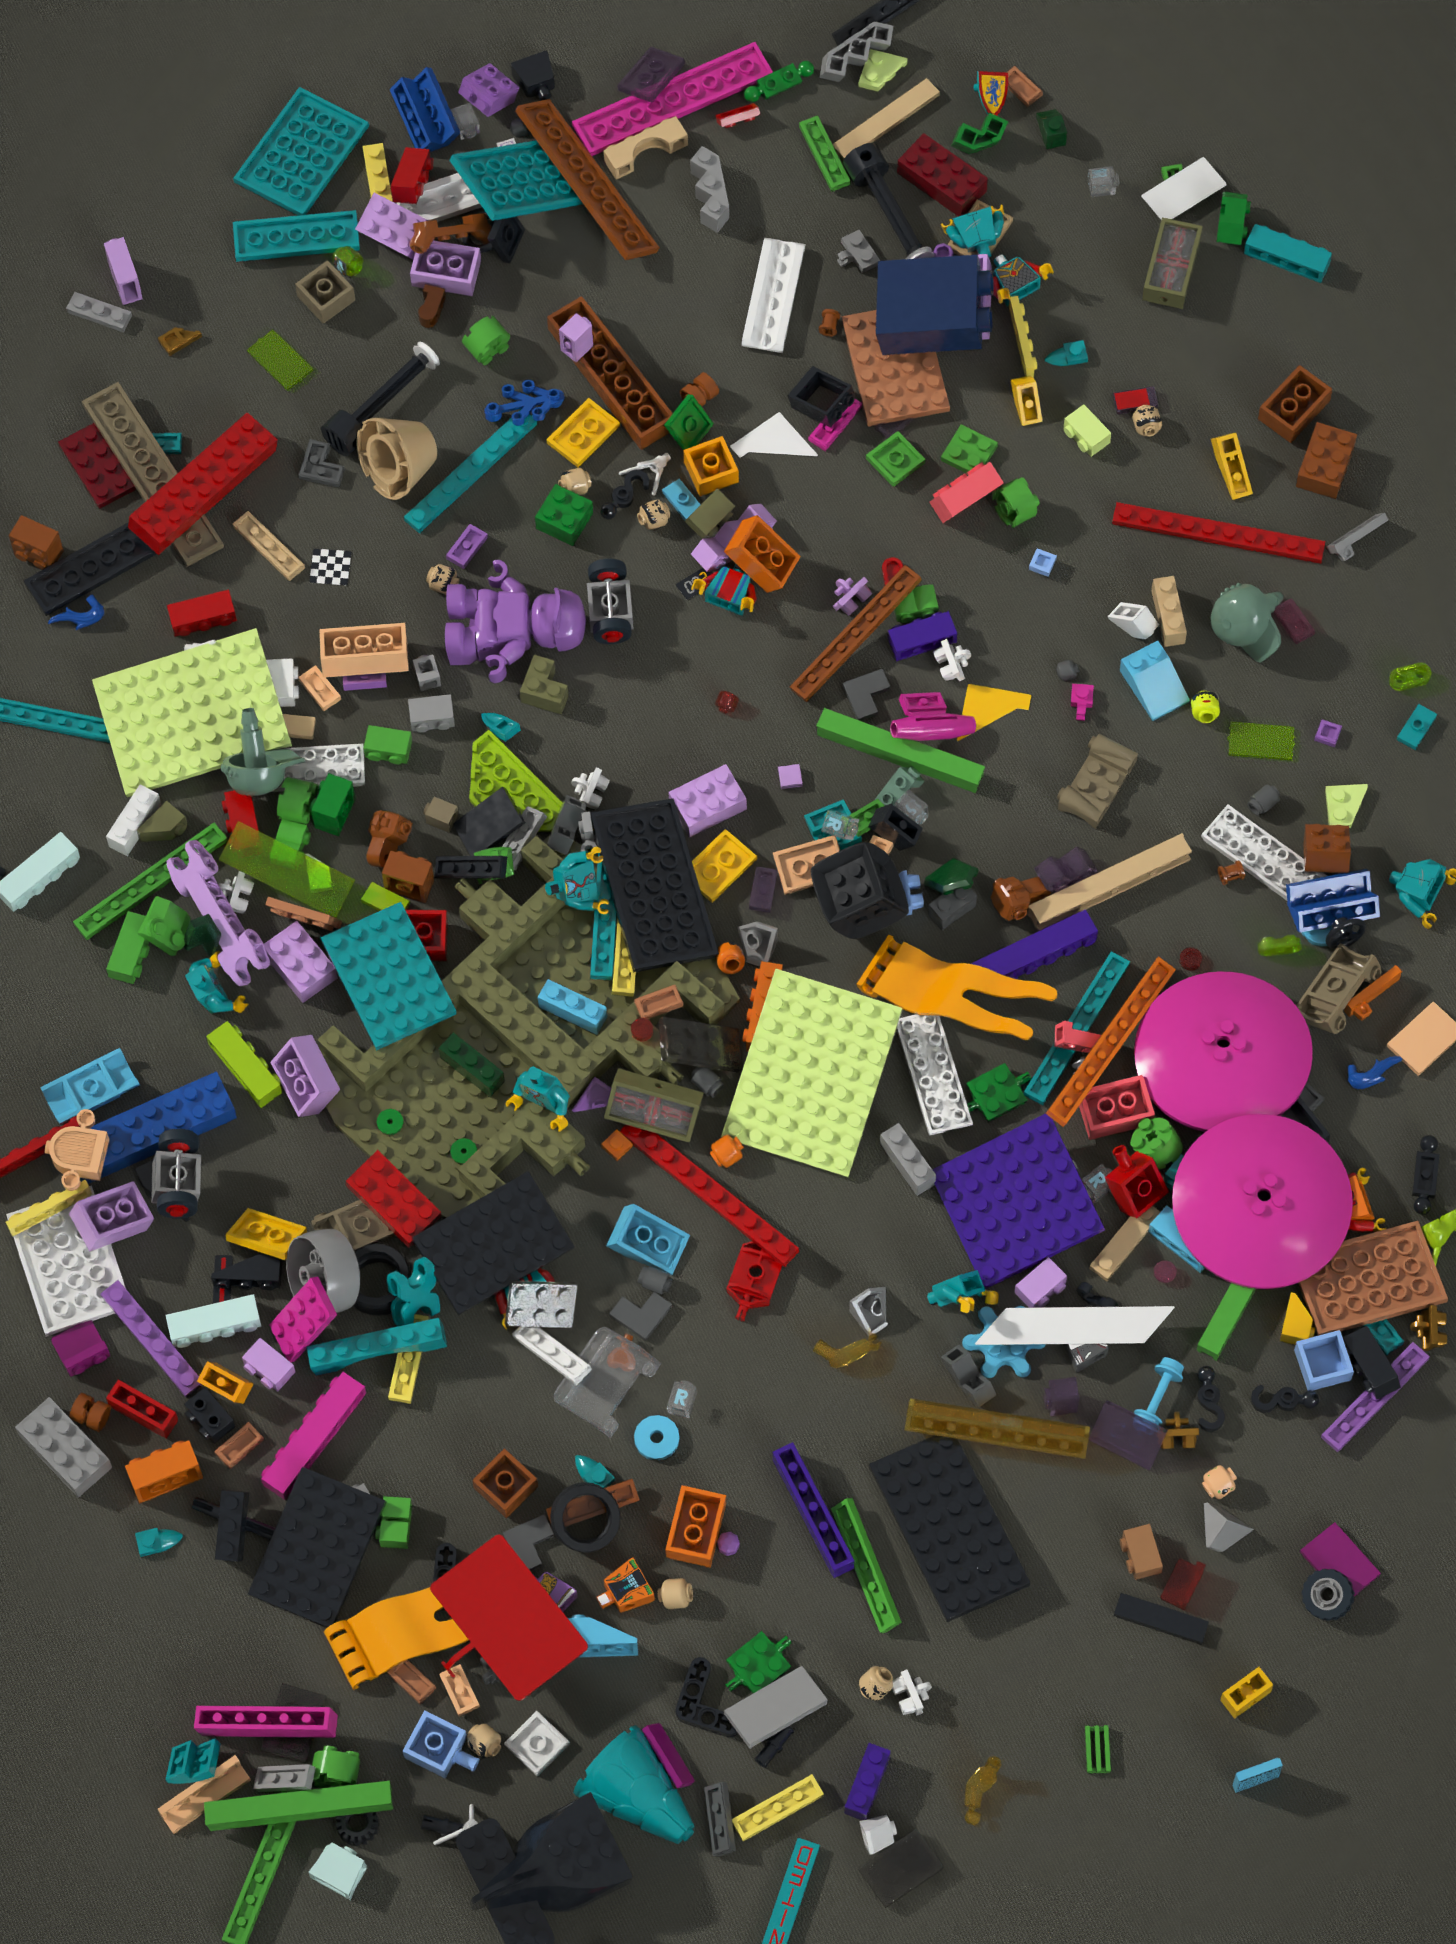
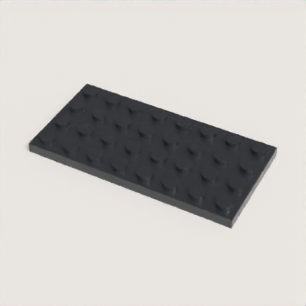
[590,798,719,973]
[869,1428,1030,1622]

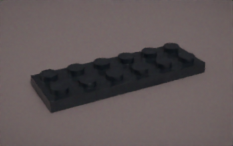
[24,522,156,616]

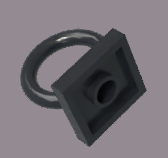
[462,211,525,263]

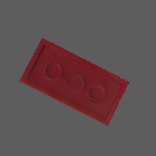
[58,423,136,509]

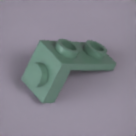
[875,767,924,807]

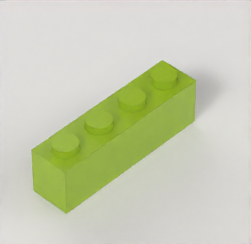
[206,1021,282,1108]

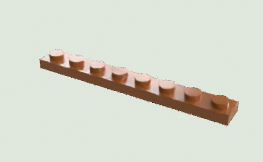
[790,565,922,703]

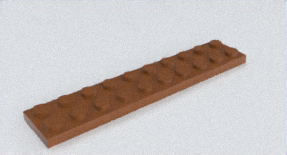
[515,99,660,260]

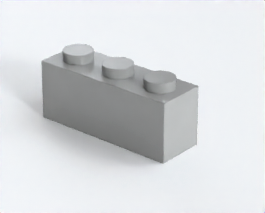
[880,1123,936,1196]

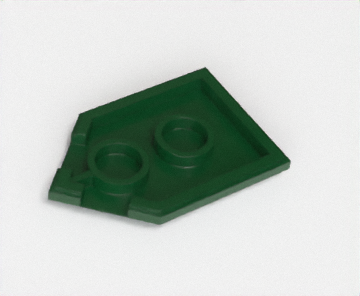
[924,858,979,895]

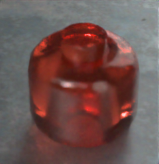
[715,690,739,714]

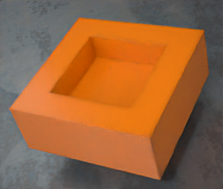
[601,1129,633,1161]

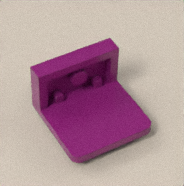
[51,1320,111,1377]

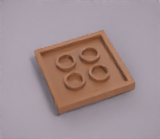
[265,897,342,931]

